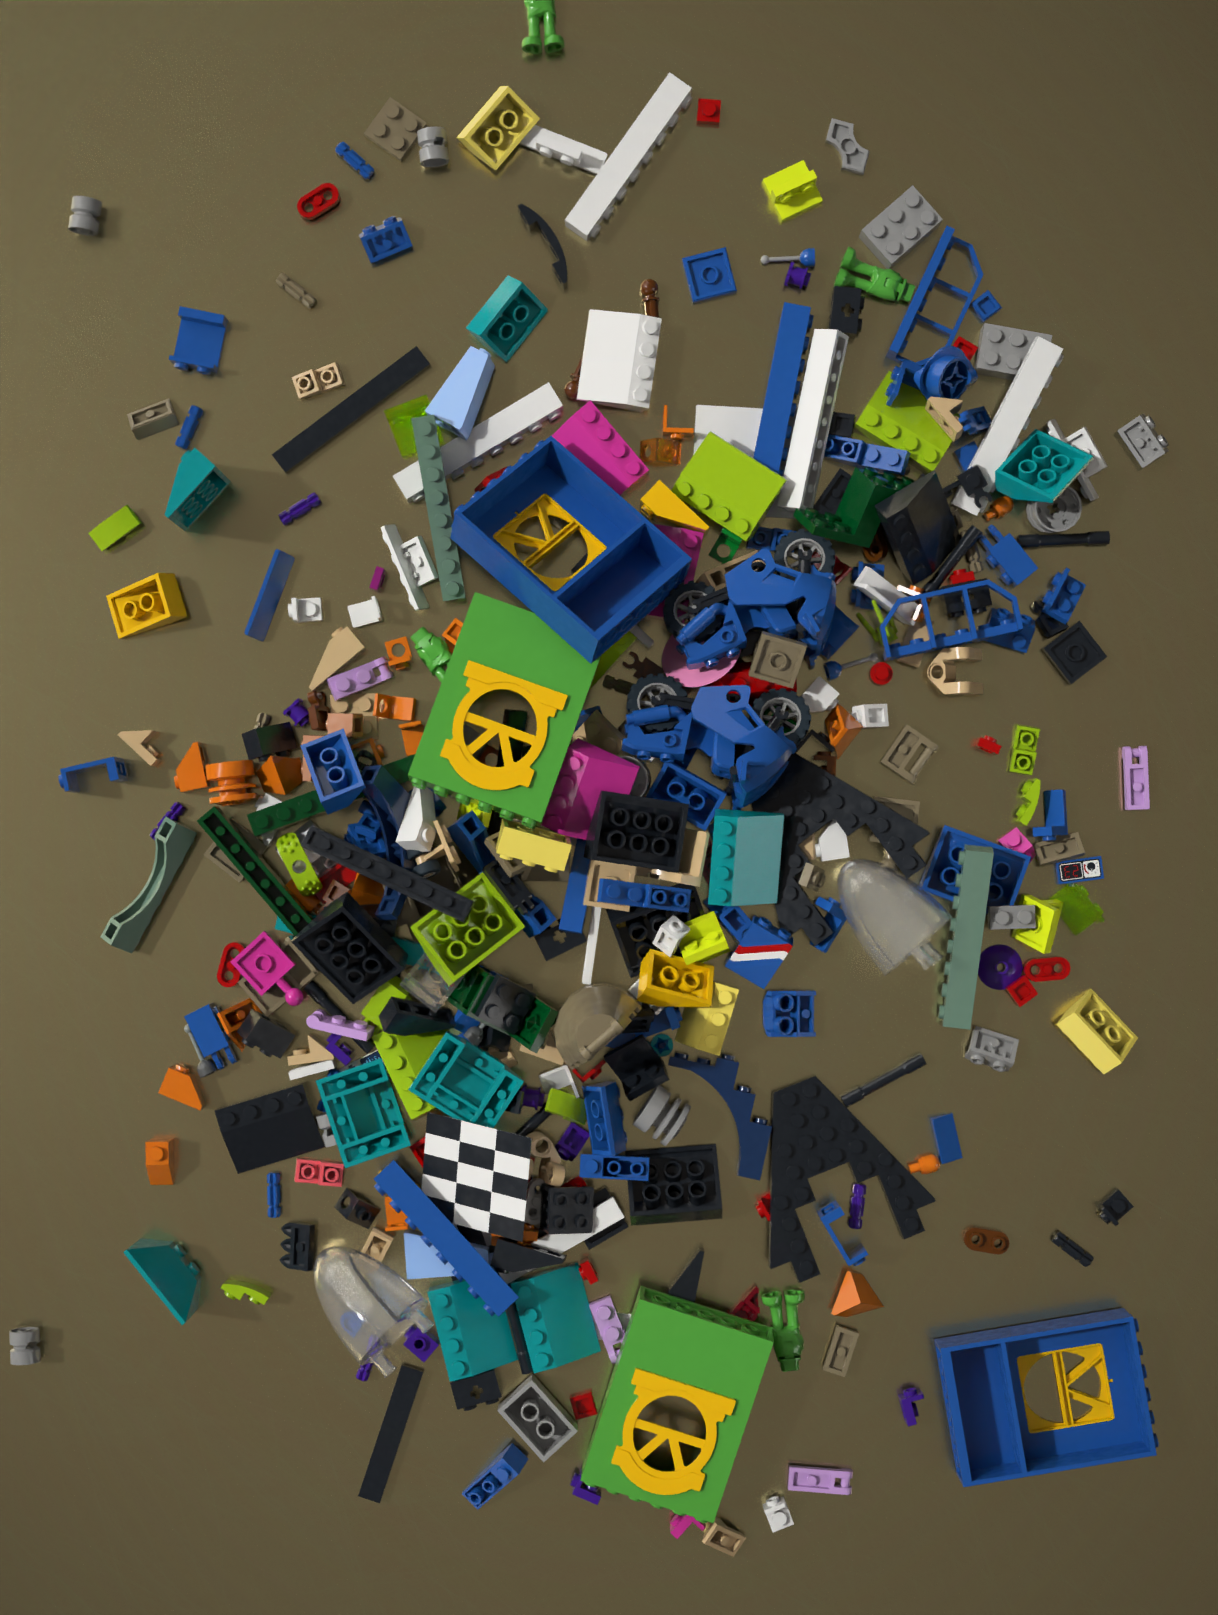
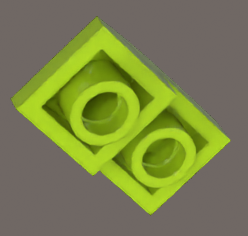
[88,505,141,551]
[1009,724,1040,775]
[1015,778,1040,826]
[545,1088,587,1125]
[221,1280,272,1305]

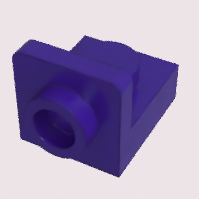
[325,1033,354,1066]
[555,1122,590,1162]
[898,1388,924,1427]
[570,1468,601,1505]

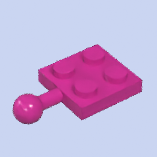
[231,931,304,1006]

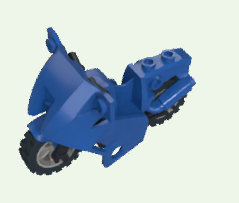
[663,529,836,670]
[622,673,811,810]

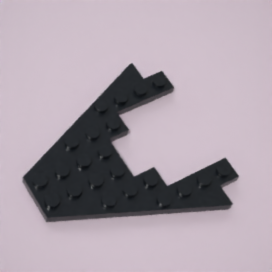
[752,753,930,946]
[768,1076,936,1283]

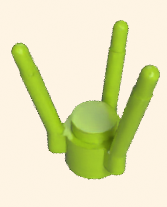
[856,600,898,646]

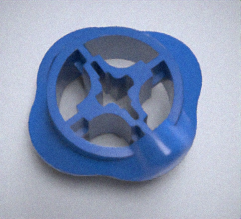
[914,346,978,400]

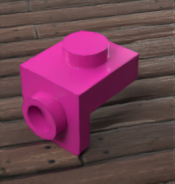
[998,827,1036,863]
[670,1514,706,1539]

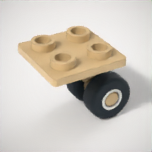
[406,820,461,879]

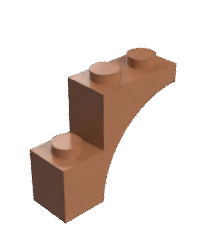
[301,713,363,781]

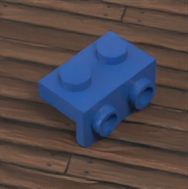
[983,608,1035,653]

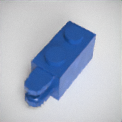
[978,524,1038,588]
[184,1003,237,1070]

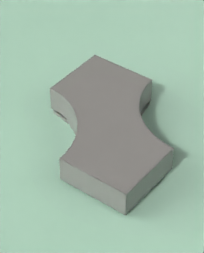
[825,118,870,175]

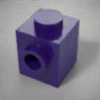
[403,1323,440,1362]

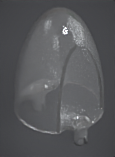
[837,859,952,976]
[313,1246,434,1378]

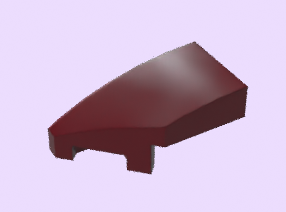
[728,1286,760,1322]

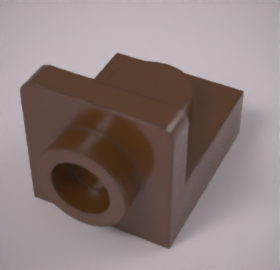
[812,751,836,776]

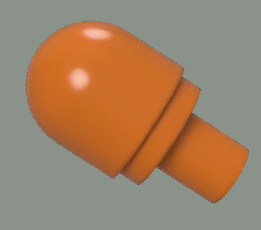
[984,496,1014,521]
[908,1154,941,1175]

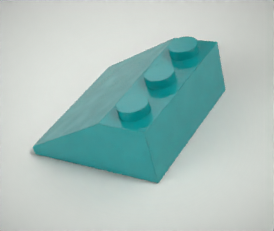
[995,429,1093,503]

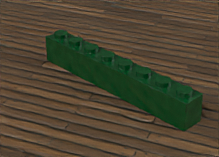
[247,754,415,838]
[197,806,314,936]

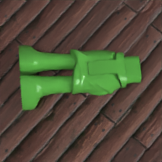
[522,0,565,54]
[833,246,915,303]
[410,627,452,683]
[761,1289,805,1372]

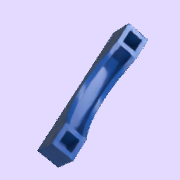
[447,810,556,938]

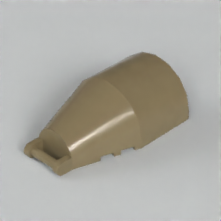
[554,982,642,1070]

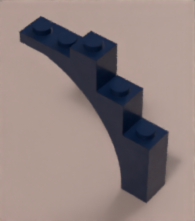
[361,765,417,920]
[668,1052,772,1181]

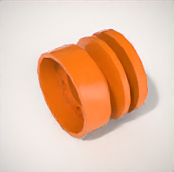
[205,760,258,806]

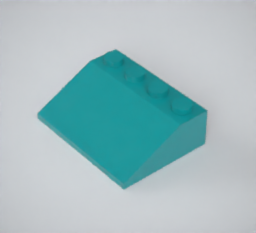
[164,448,231,531]
[708,809,784,906]
[511,1262,601,1373]
[427,1270,518,1382]

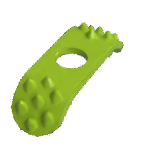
[276,832,323,896]

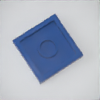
[682,247,737,304]

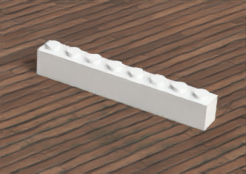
[565,72,693,241]
[777,329,849,512]
[950,336,1064,516]
[393,382,563,503]

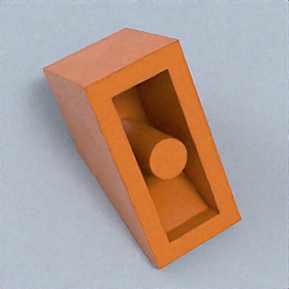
[174,742,211,793]
[158,1064,206,1111]
[145,1138,174,1185]

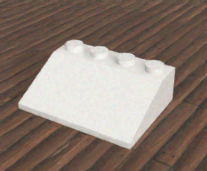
[576,309,662,413]

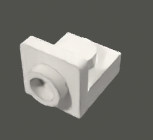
[288,598,323,623]
[851,704,889,728]
[652,916,690,957]
[762,1496,794,1532]

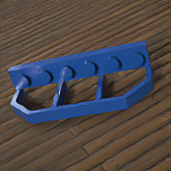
[886,226,983,367]
[879,580,1023,661]

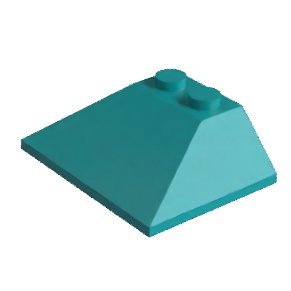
[408,1032,524,1128]
[316,1058,411,1168]
[123,1238,201,1325]

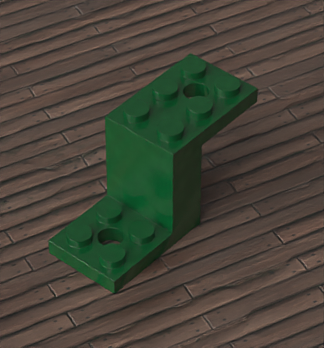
[793,467,915,548]
[441,965,559,1053]

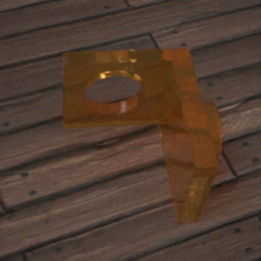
[640,438,681,465]

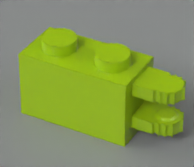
[361,976,413,1037]

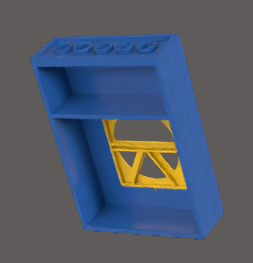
[450,436,692,664]
[934,1308,1159,1487]

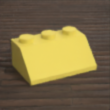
[456,86,540,170]
[496,819,572,873]
[675,981,739,1056]
[1056,989,1138,1074]

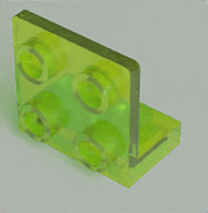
[384,395,444,457]
[1047,883,1105,936]

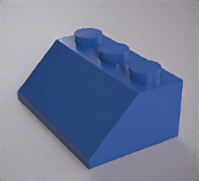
[301,728,365,815]
[646,762,727,831]
[582,1081,627,1156]

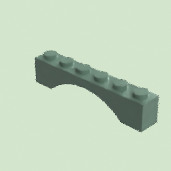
[100,816,197,954]

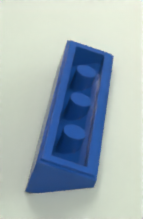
[244,549,295,641]

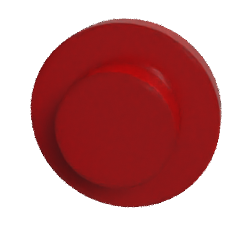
[870,662,893,685]

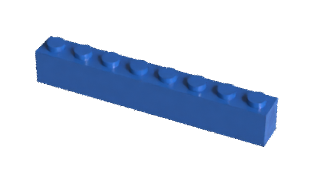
[753,302,814,476]
[374,1160,519,1317]

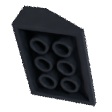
[874,470,961,585]
[583,790,689,872]
[606,883,705,978]
[291,892,408,1004]
[215,1081,325,1174]
[625,1144,722,1226]

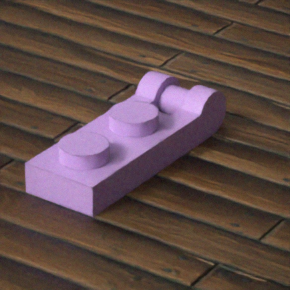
[326,656,394,701]
[1122,746,1150,810]
[306,1009,375,1041]
[589,1295,625,1364]
[787,1465,853,1495]

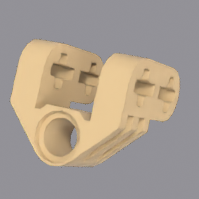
[927,647,984,695]
[525,1131,565,1187]

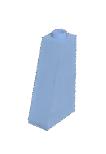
[425,346,495,440]
[404,1230,494,1279]

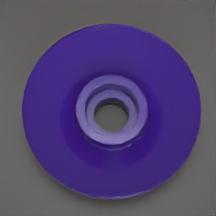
[978,944,1023,990]

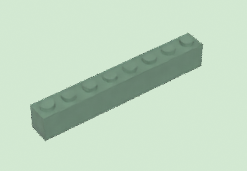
[411,414,466,601]
[938,844,994,1030]

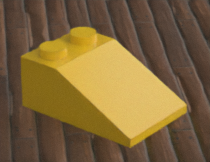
[640,480,709,537]
[106,573,187,639]
[637,949,714,1007]

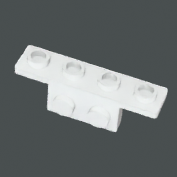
[519,125,607,174]
[1046,419,1108,501]
[381,524,439,611]

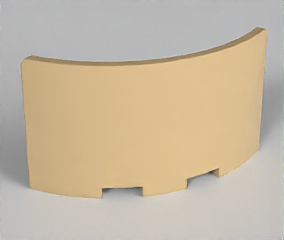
[635,828,710,887]

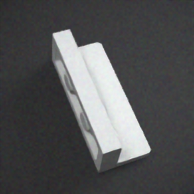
[853,566,918,626]

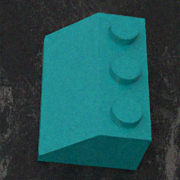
[466,275,548,363]

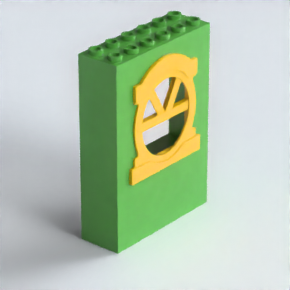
[408,592,602,829]
[580,1286,774,1523]

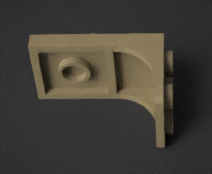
[237,935,320,1017]

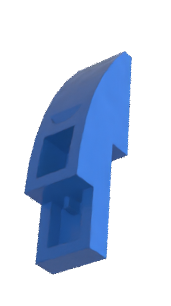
[824,434,911,475]
[597,879,691,913]
[703,898,752,944]

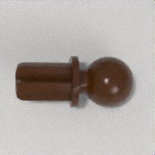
[640,279,660,318]
[564,359,582,399]

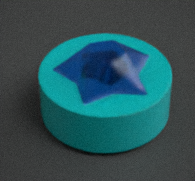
[650,1033,673,1057]

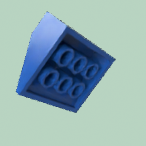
[918,825,1031,915]

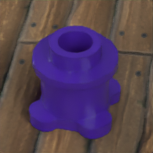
[784,261,811,290]
[283,698,309,727]
[522,1085,545,1111]

